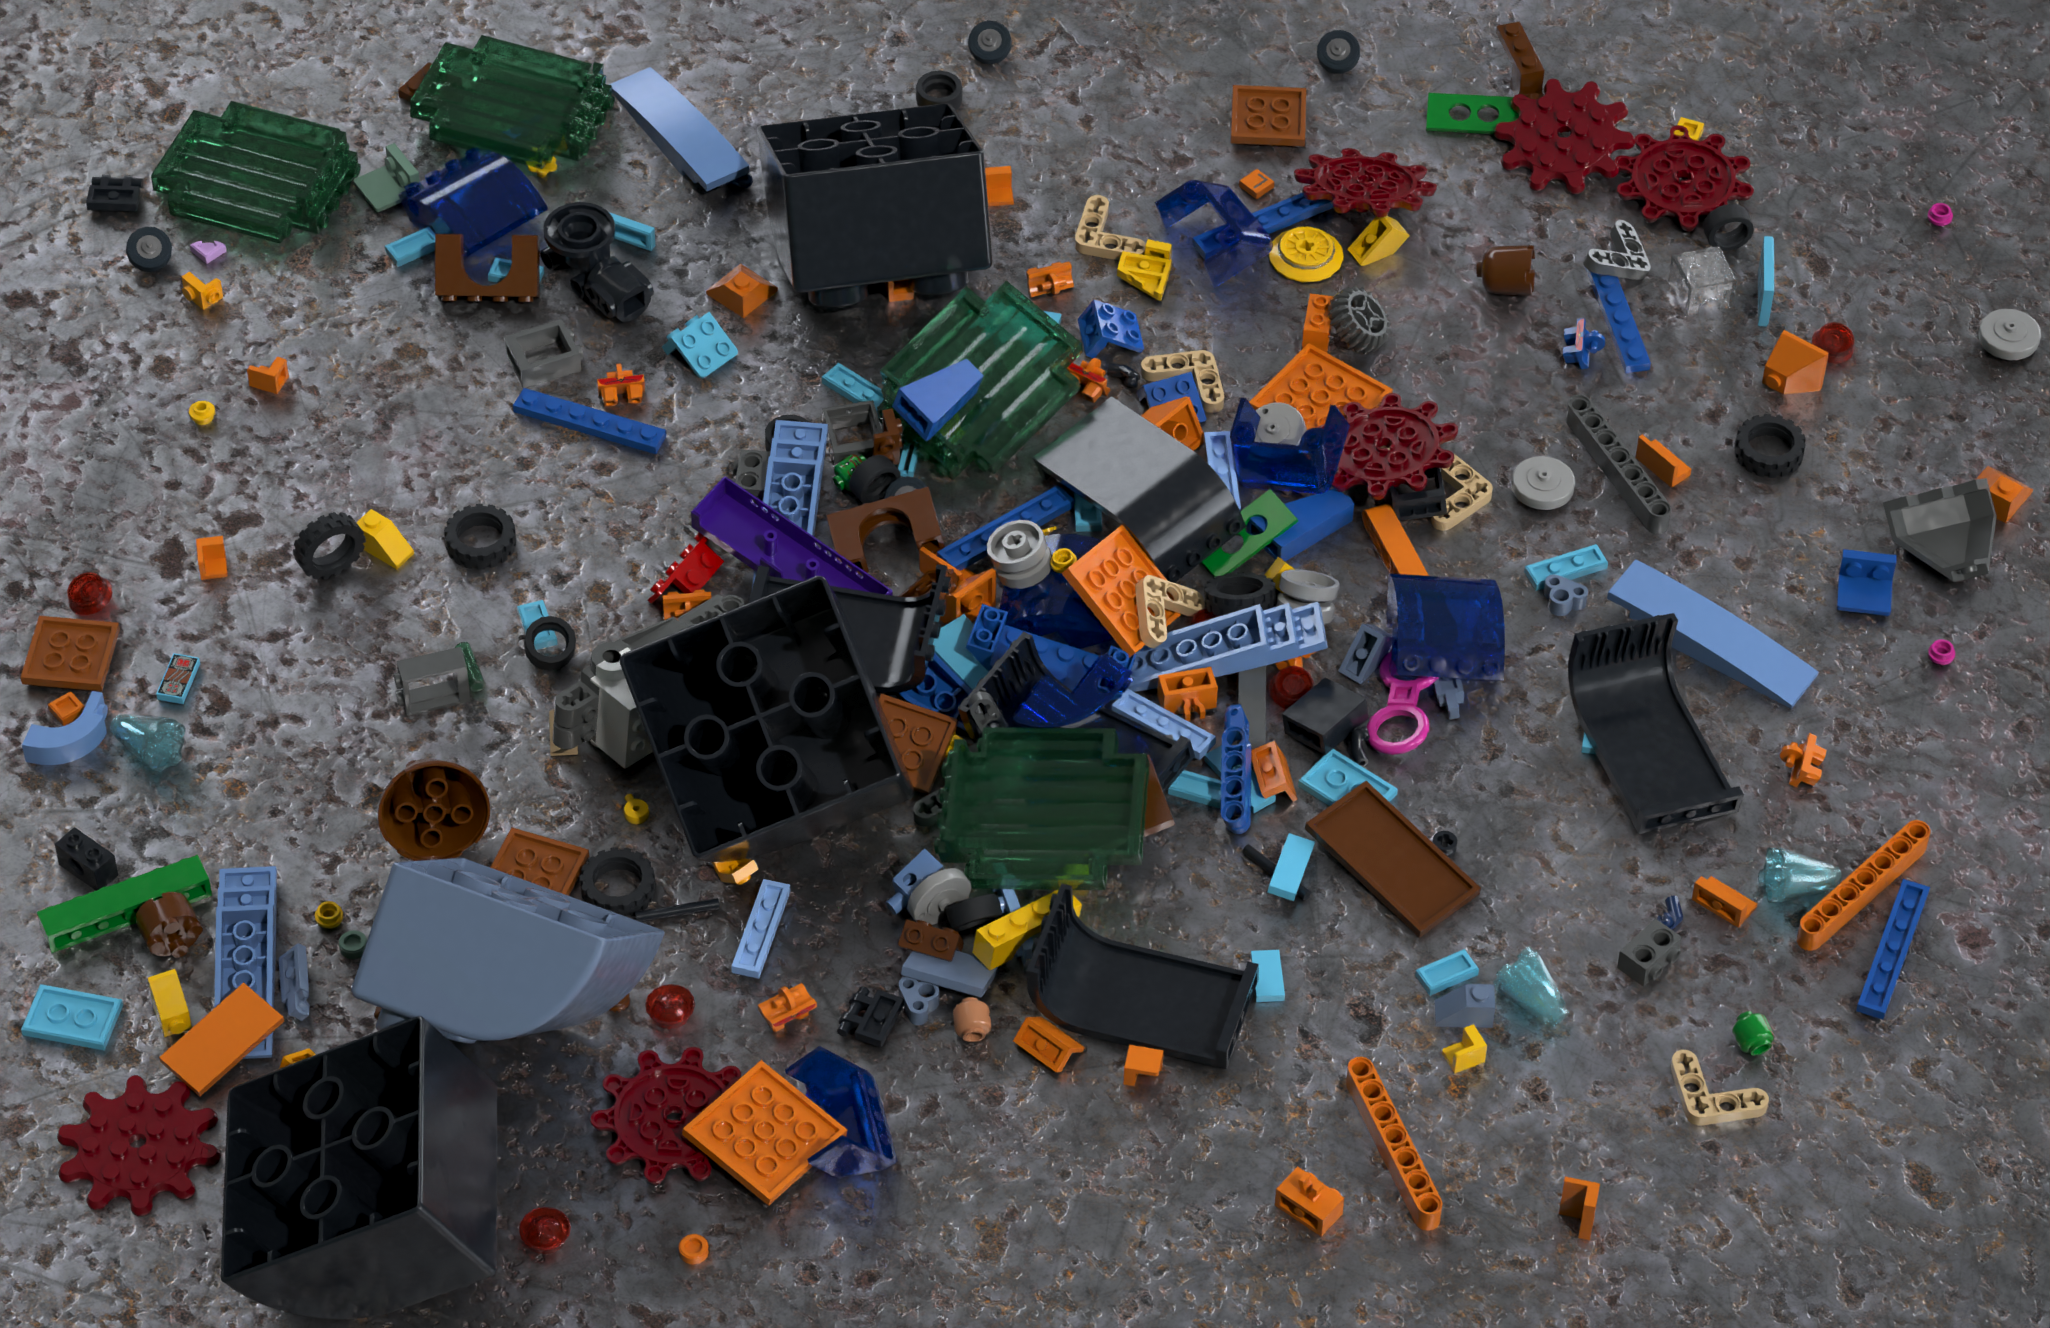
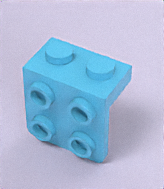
[662,312,738,379]

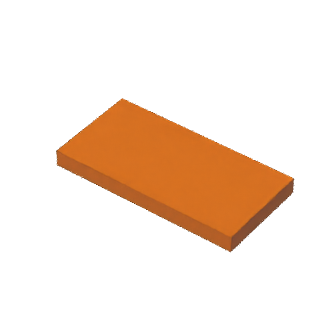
[159,982,284,1097]

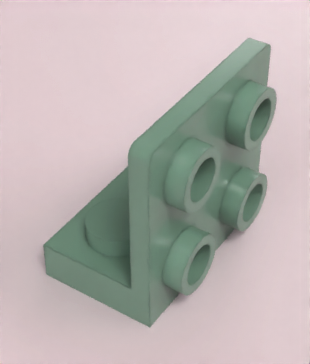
[353,143,421,212]

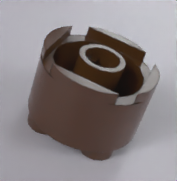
[136,892,203,958]

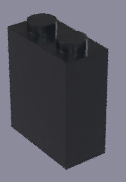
[1282,677,1369,755]

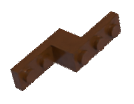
[1496,21,1545,99]

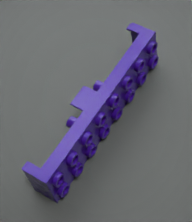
[691,476,893,596]

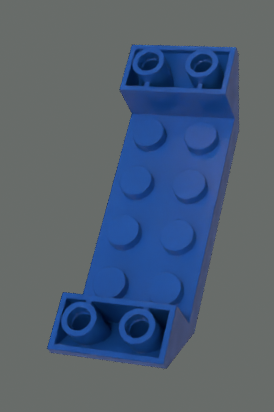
[966,604,1137,704]

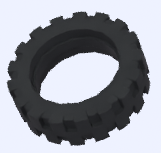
[1734,414,1806,478]
[444,504,516,570]
[293,512,366,579]
[1204,572,1276,616]
[580,847,656,917]

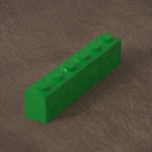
[37,855,212,953]

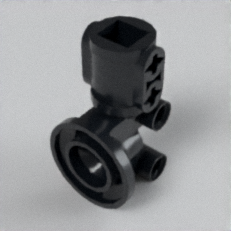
[540,202,654,322]

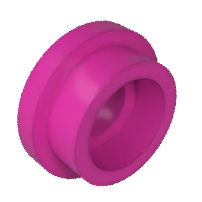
[1927,203,1953,226]
[1928,639,1955,665]

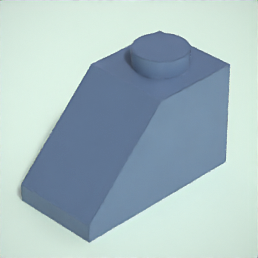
[1338,624,1396,684]
[1434,984,1495,1028]

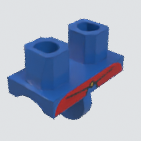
[1563,318,1605,369]

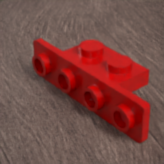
[647,532,724,604]

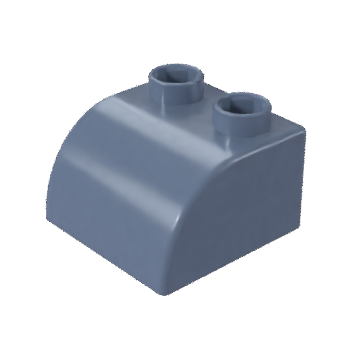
[351,858,665,1043]

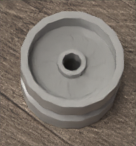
[987,520,1052,589]
[1275,570,1339,624]

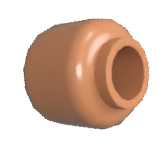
[953,997,991,1042]

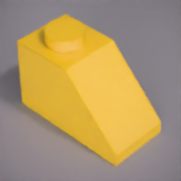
[1347,216,1410,266]
[356,509,414,570]
[148,969,192,1037]

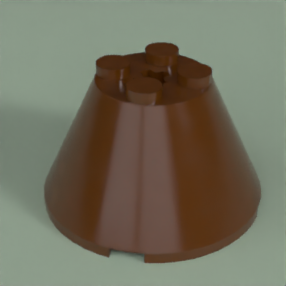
[378,758,490,861]

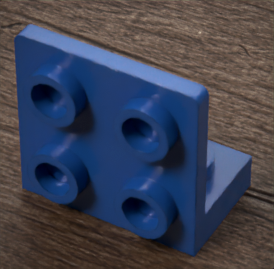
[1077,300,1144,358]
[1137,372,1207,423]
[1837,549,1897,616]

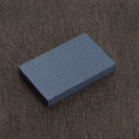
[901,951,999,998]

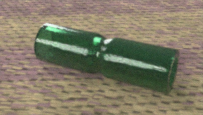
[455,642,486,692]

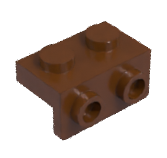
[873,409,902,465]
[898,919,964,962]

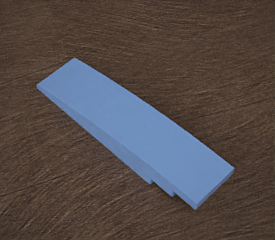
[608,67,750,191]
[751,420,828,592]
[1607,559,1818,709]
[1107,601,1328,693]
[214,866,277,1059]

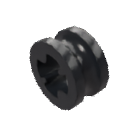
[1433,831,1458,858]

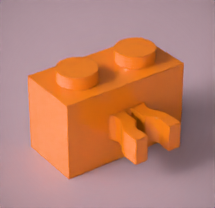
[1157,667,1218,721]
[1275,1166,1344,1237]

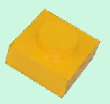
[1674,117,1704,141]
[1145,239,1172,260]

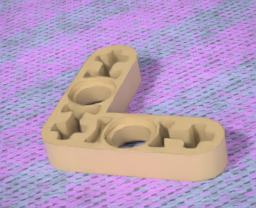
[1075,195,1146,261]
[1141,350,1224,413]
[1431,454,1493,531]
[1135,575,1205,648]
[1670,1050,1769,1126]

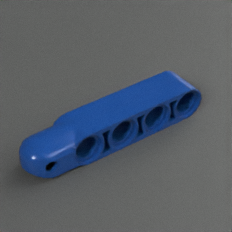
[1221,704,1252,834]

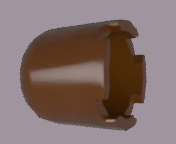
[1476,245,1535,296]

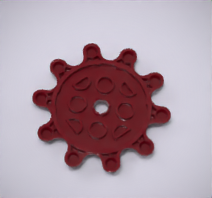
[1494,78,1635,194]
[1614,125,1754,231]
[1294,148,1437,217]
[1311,393,1458,500]
[590,1047,741,1185]
[57,1075,221,1216]

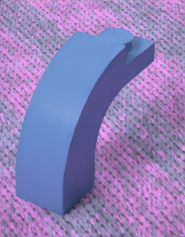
[22,691,108,765]

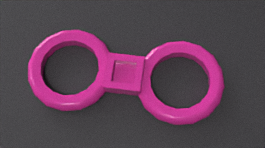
[1366,642,1443,755]

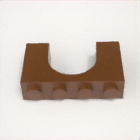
[435,234,540,302]
[826,487,945,575]

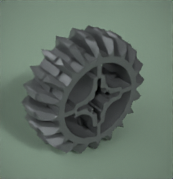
[1328,286,1391,354]

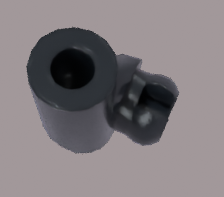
[1107,363,1140,388]
[1350,726,1370,767]

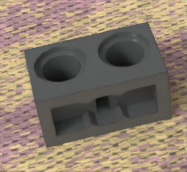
[731,449,771,505]
[1617,918,1682,987]

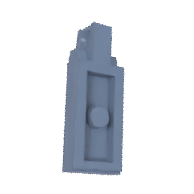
[1429,652,1464,720]
[279,943,310,1021]

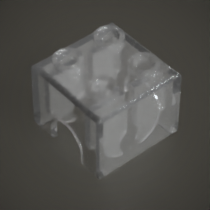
[1668,246,1737,316]

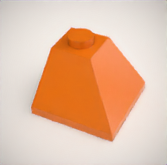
[706,263,778,318]
[1762,330,1829,394]
[1141,396,1204,451]
[1975,466,2033,523]
[939,568,996,625]

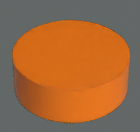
[679,1234,709,1265]

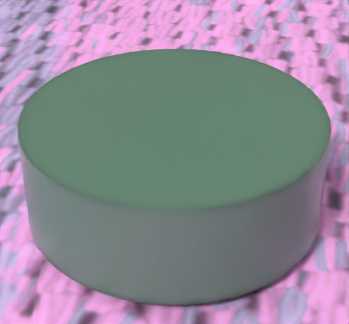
[339,930,367,959]

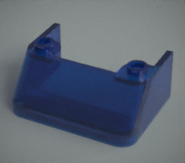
[1154,180,1273,288]
[1230,398,1350,494]
[785,1046,897,1178]

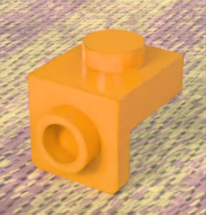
[181,272,223,310]
[712,859,758,885]

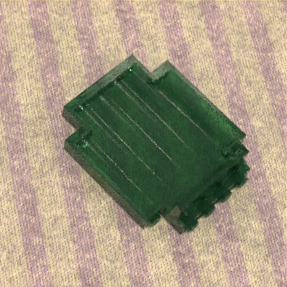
[410,35,615,169]
[151,101,361,244]
[877,280,1083,480]
[934,727,1150,890]

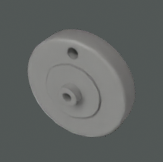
[1978,309,2041,360]
[1244,402,1307,463]
[1511,456,1575,510]
[907,868,971,925]

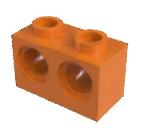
[1302,293,1334,353]

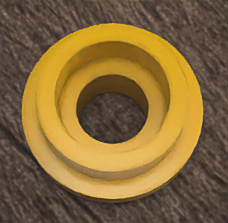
[189,401,215,425]
[1050,548,1077,573]
[315,901,343,928]

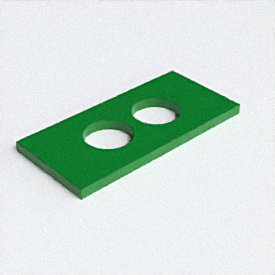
[1426,93,1519,134]
[1202,489,1298,577]

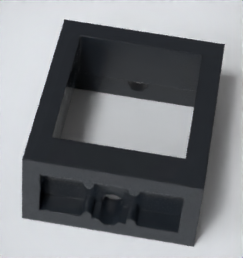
[1390,467,1447,521]

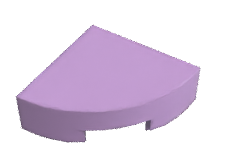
[190,241,226,264]

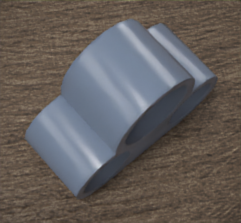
[1544,574,1588,616]
[898,977,939,1025]

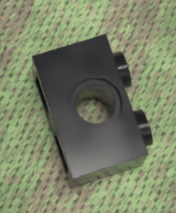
[54,827,118,891]

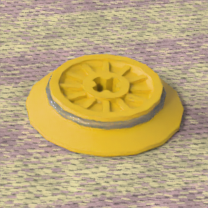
[1268,227,1344,282]

